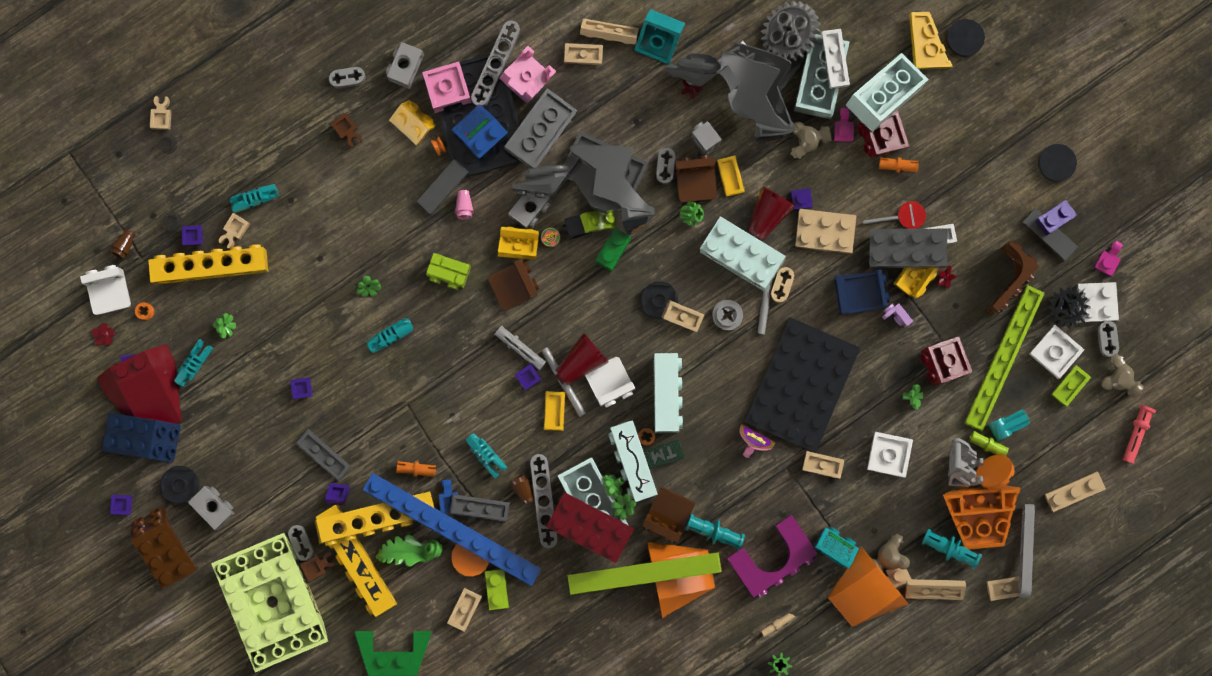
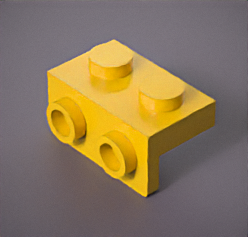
[389,100,436,145]
[498,227,539,260]
[894,268,939,298]

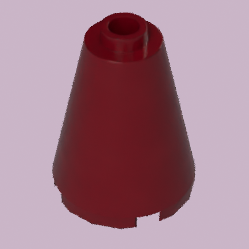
[748,186,795,240]
[555,333,609,385]

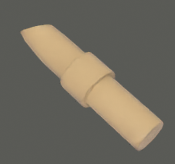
[760,613,795,637]

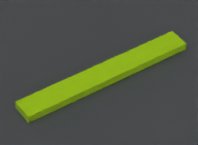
[964,285,1044,432]
[567,552,722,595]

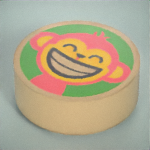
[541,228,560,247]

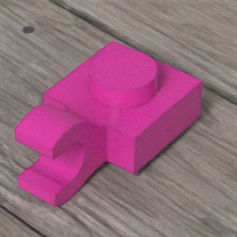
[834,108,854,142]
[1093,241,1123,276]

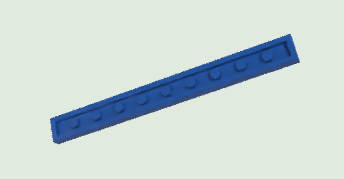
[362,473,541,586]

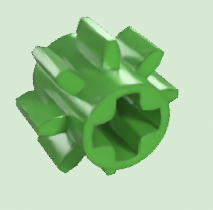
[680,202,704,226]
[767,652,792,676]

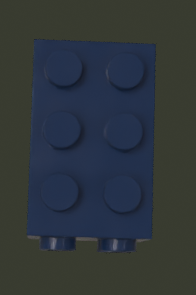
[102,413,180,462]

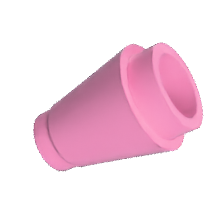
[455,190,474,220]

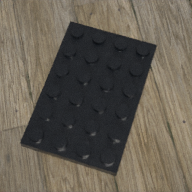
[427,53,521,178]
[744,317,860,453]

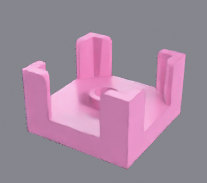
[499,46,556,104]
[422,62,471,113]

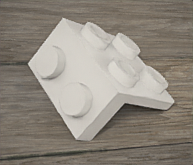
[80,265,131,315]
[586,357,635,408]

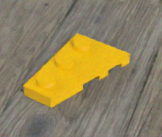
[909,12,953,70]

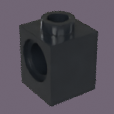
[562,213,592,240]

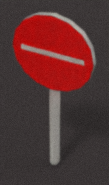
[863,201,926,229]

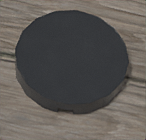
[946,19,985,57]
[1038,144,1077,182]
[640,281,679,320]
[160,466,200,504]

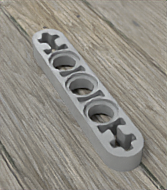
[471,21,520,107]
[530,454,557,548]
[1019,504,1035,598]

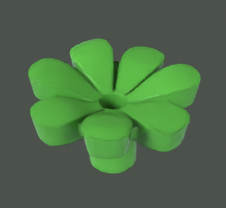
[357,276,381,297]
[213,313,236,338]
[903,384,923,410]
[602,474,624,499]
[611,494,636,520]

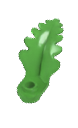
[376,535,442,566]

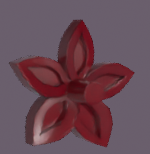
[681,80,703,99]
[937,266,956,289]

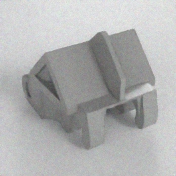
[948,438,983,487]

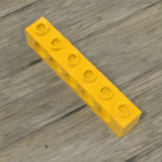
[148,245,268,285]
[315,492,434,546]

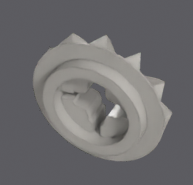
[712,300,743,331]

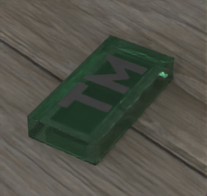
[643,439,685,470]

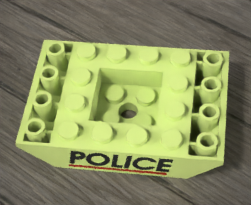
[211,533,328,672]

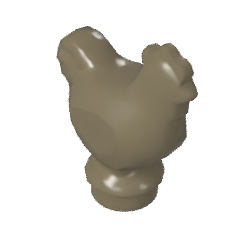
[790,122,831,159]
[1101,354,1144,398]
[872,534,910,572]

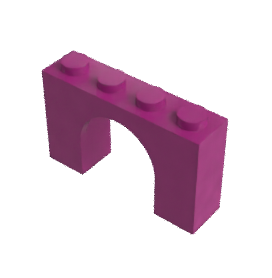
[726,515,818,598]

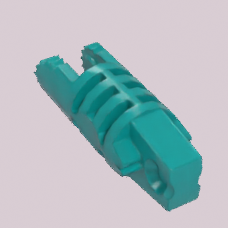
[229,184,279,213]
[366,318,413,353]
[174,339,213,387]
[465,433,508,479]

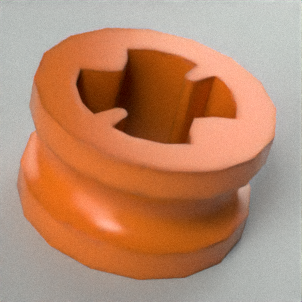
[431,137,447,156]
[135,302,154,320]
[638,428,655,446]

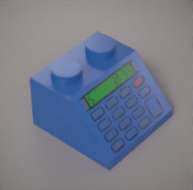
[451,104,508,158]

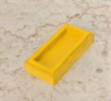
[717,156,745,197]
[544,391,565,431]

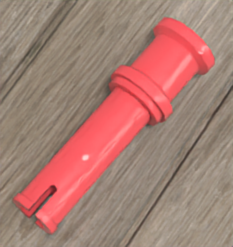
[1122,405,1156,464]

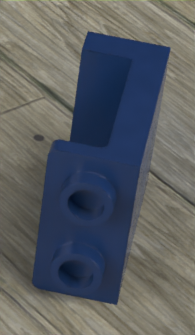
[834,269,890,315]

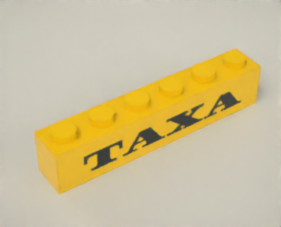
[316,505,397,617]

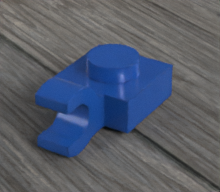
[438,479,458,513]

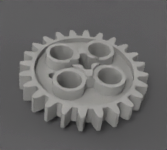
[761,1,821,61]

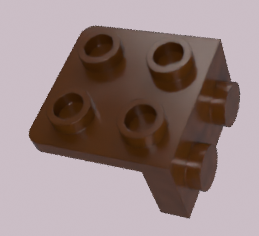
[675,155,717,203]
[488,259,539,311]
[642,487,695,543]

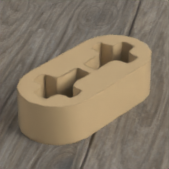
[771,267,794,303]

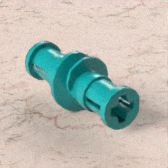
[684,514,745,550]
[921,529,982,570]

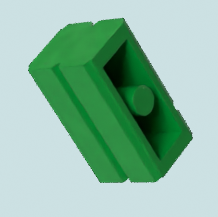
[595,228,631,272]

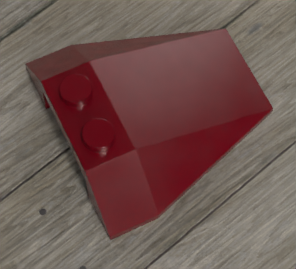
[97,344,182,424]

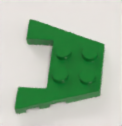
[355,631,432,676]

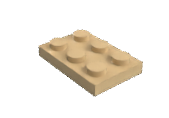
[795,209,856,254]

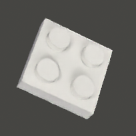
[1076,282,1119,323]
[1029,325,1084,379]
[867,432,913,478]

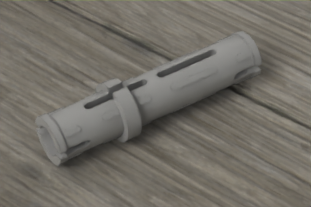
[494,326,546,371]

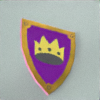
[739,424,775,458]

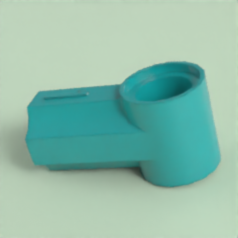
[988,409,1030,442]

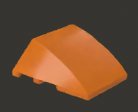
[943,485,1021,550]
[647,542,715,618]
[828,546,908,627]

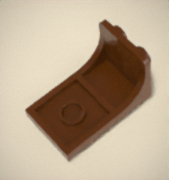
[985,241,1039,315]
[131,507,197,589]

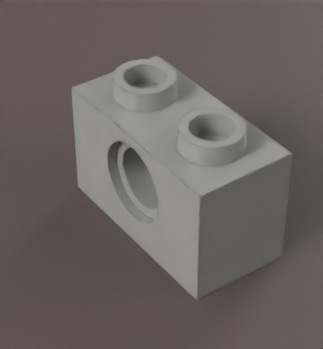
[386,42,424,89]
[691,121,722,156]
[508,193,551,229]
[188,486,235,530]

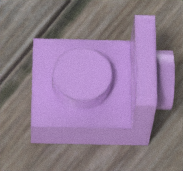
[882,304,913,327]

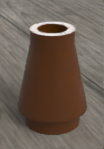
[110,229,135,259]
[510,474,534,505]

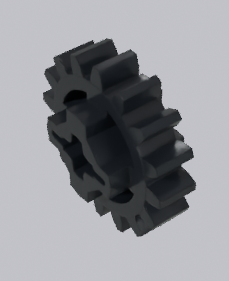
[1048,286,1091,329]

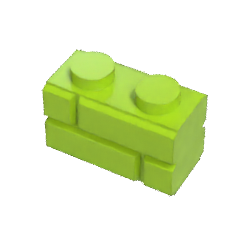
[426,253,471,290]

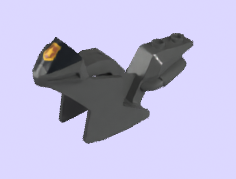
[665,42,794,144]
[512,145,655,235]

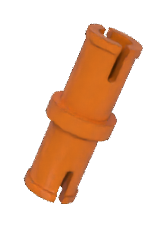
[879,157,919,173]
[396,461,436,478]

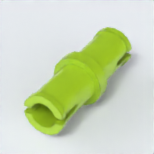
[968,431,1009,456]

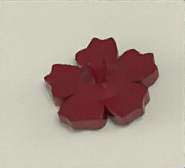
[92,323,116,346]

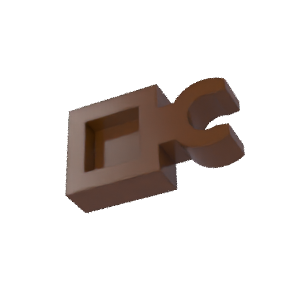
[331,113,363,148]
[300,552,336,582]

